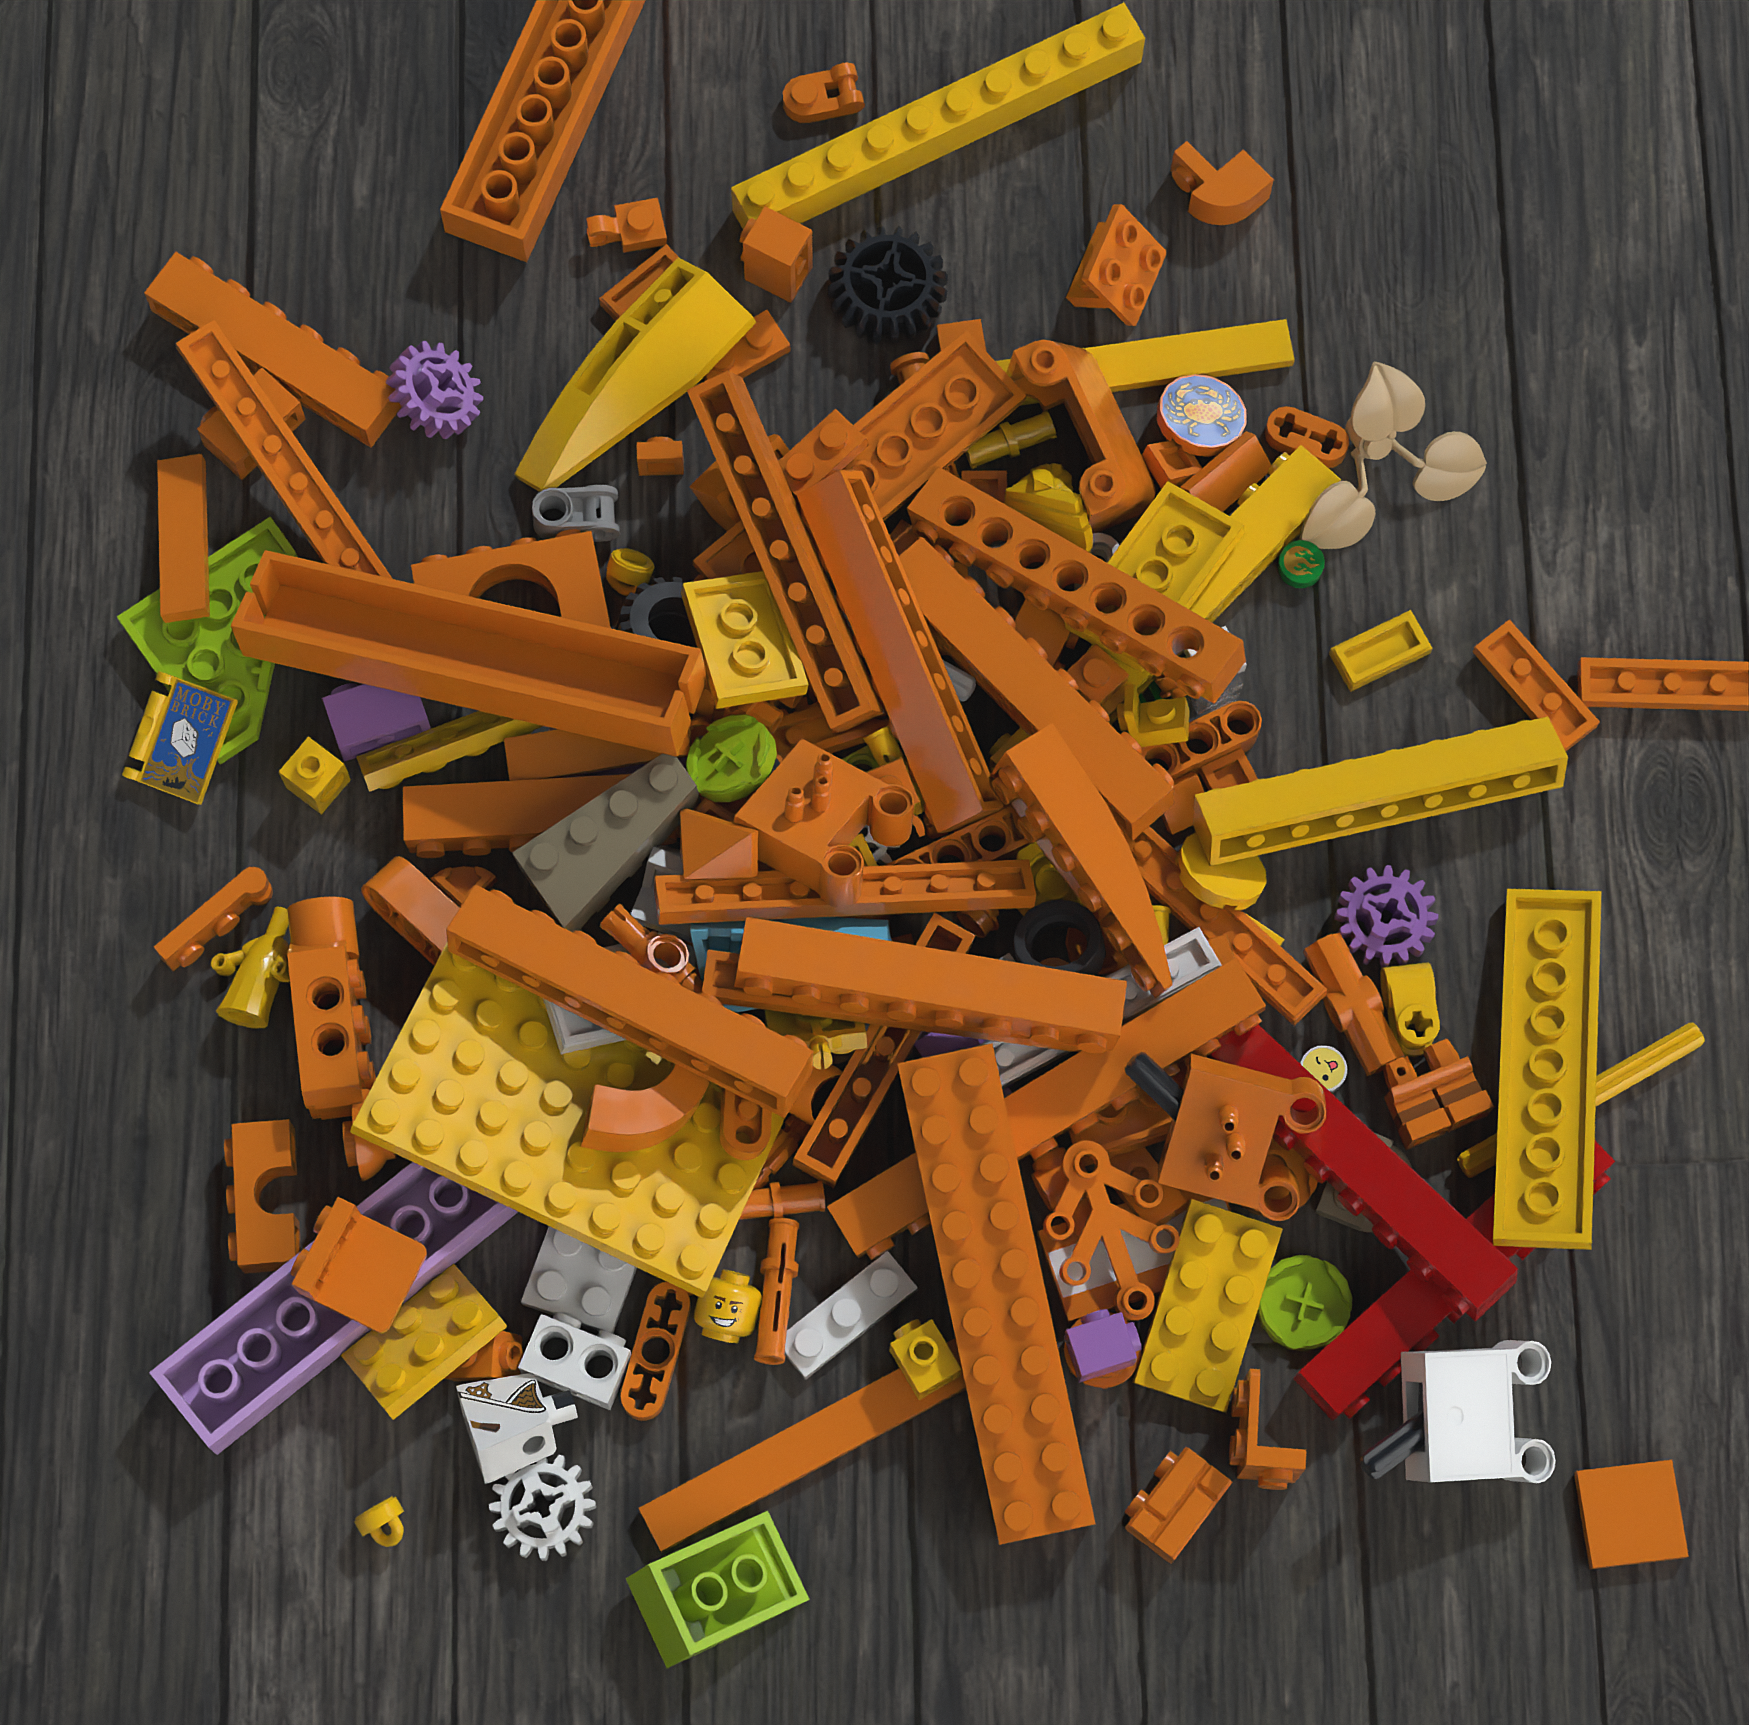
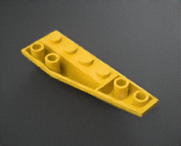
[515,258,756,492]

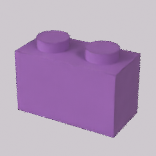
[322,683,431,762]

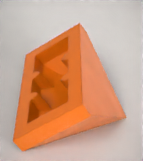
[680,808,758,879]

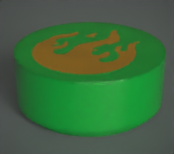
[1278,540,1325,588]

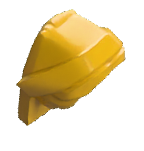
[1003,463,1093,553]

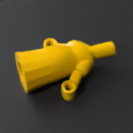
[211,907,290,1028]

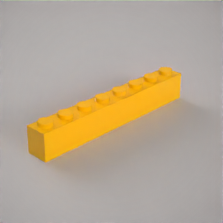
[1193,717,1568,866]

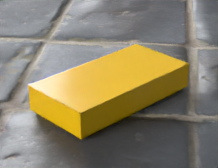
[1329,610,1433,692]

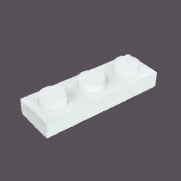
[785,1251,917,1380]

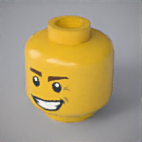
[694,1269,762,1343]

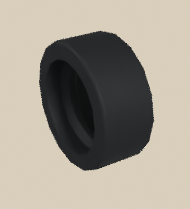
[1013,899,1106,976]

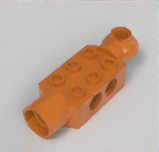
[287,897,397,1181]

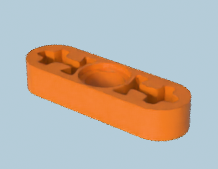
[621,1282,691,1421]

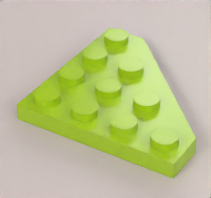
[117,517,297,765]

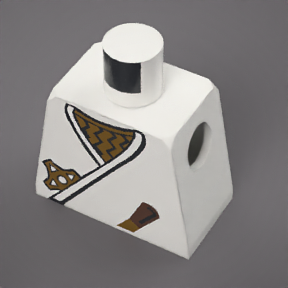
[456,1373,578,1484]

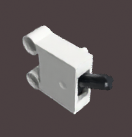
[1360,1340,1556,1483]

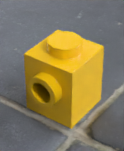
[890,1319,962,1400]

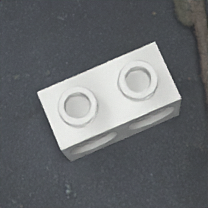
[518,1312,632,1410]

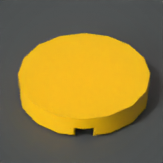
[1175,833,1267,910]

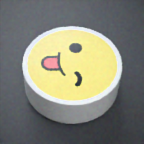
[1300,1046,1347,1093]

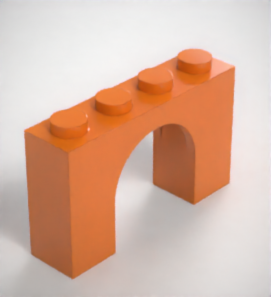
[411,529,611,628]

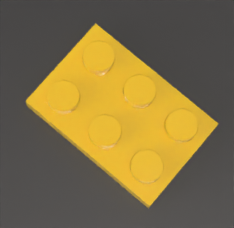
[681,571,809,709]
[341,1263,507,1420]

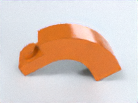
[581,1062,710,1152]

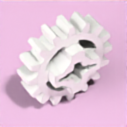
[489,1455,596,1561]

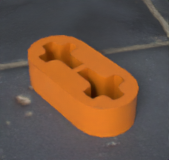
[1264,406,1350,468]

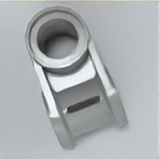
[532,485,620,542]

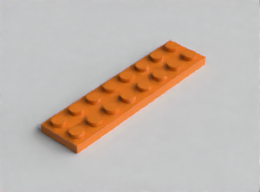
[693,330,1027,580]

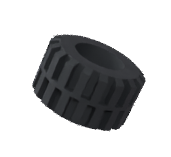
[615,577,697,648]

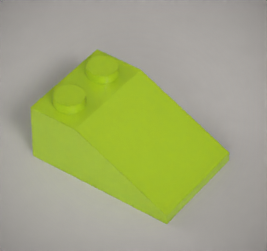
[626,1511,810,1668]

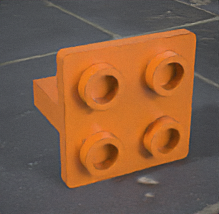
[1066,204,1166,326]

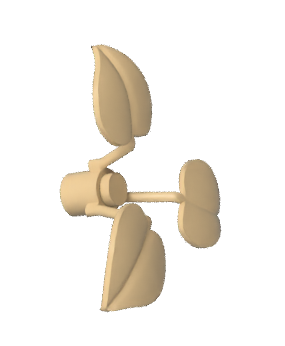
[1299,362,1487,549]

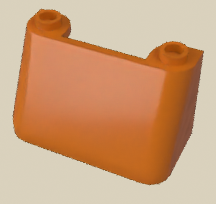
[1006,339,1156,534]

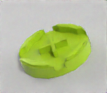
[686,714,777,802]
[1257,1255,1352,1352]

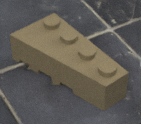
[512,754,701,932]

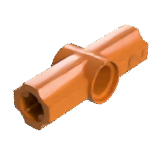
[1303,932,1405,1076]

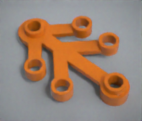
[1043,1140,1180,1321]

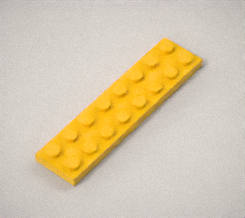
[1493,889,1602,1250]

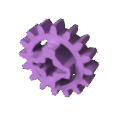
[386,341,483,439]
[1334,865,1438,968]

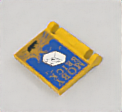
[122,671,238,805]

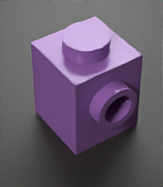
[1064,1309,1142,1383]

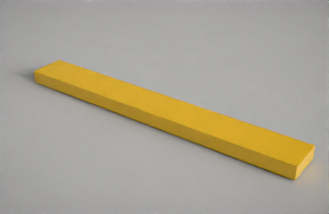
[996,319,1295,406]

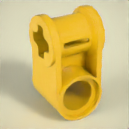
[1380,962,1440,1057]

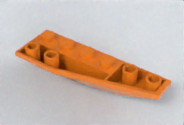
[991,723,1173,999]

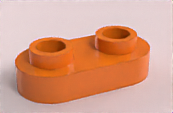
[720,1088,772,1160]

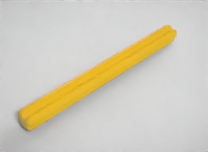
[1457,1023,1705,1178]

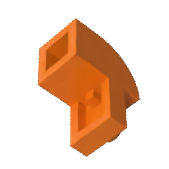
[1170,141,1274,225]

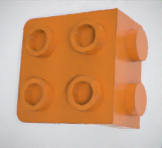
[290,1197,427,1333]
[1229,1368,1306,1490]

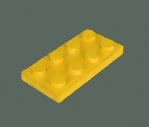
[1064,481,1245,673]
[1132,1199,1283,1413]

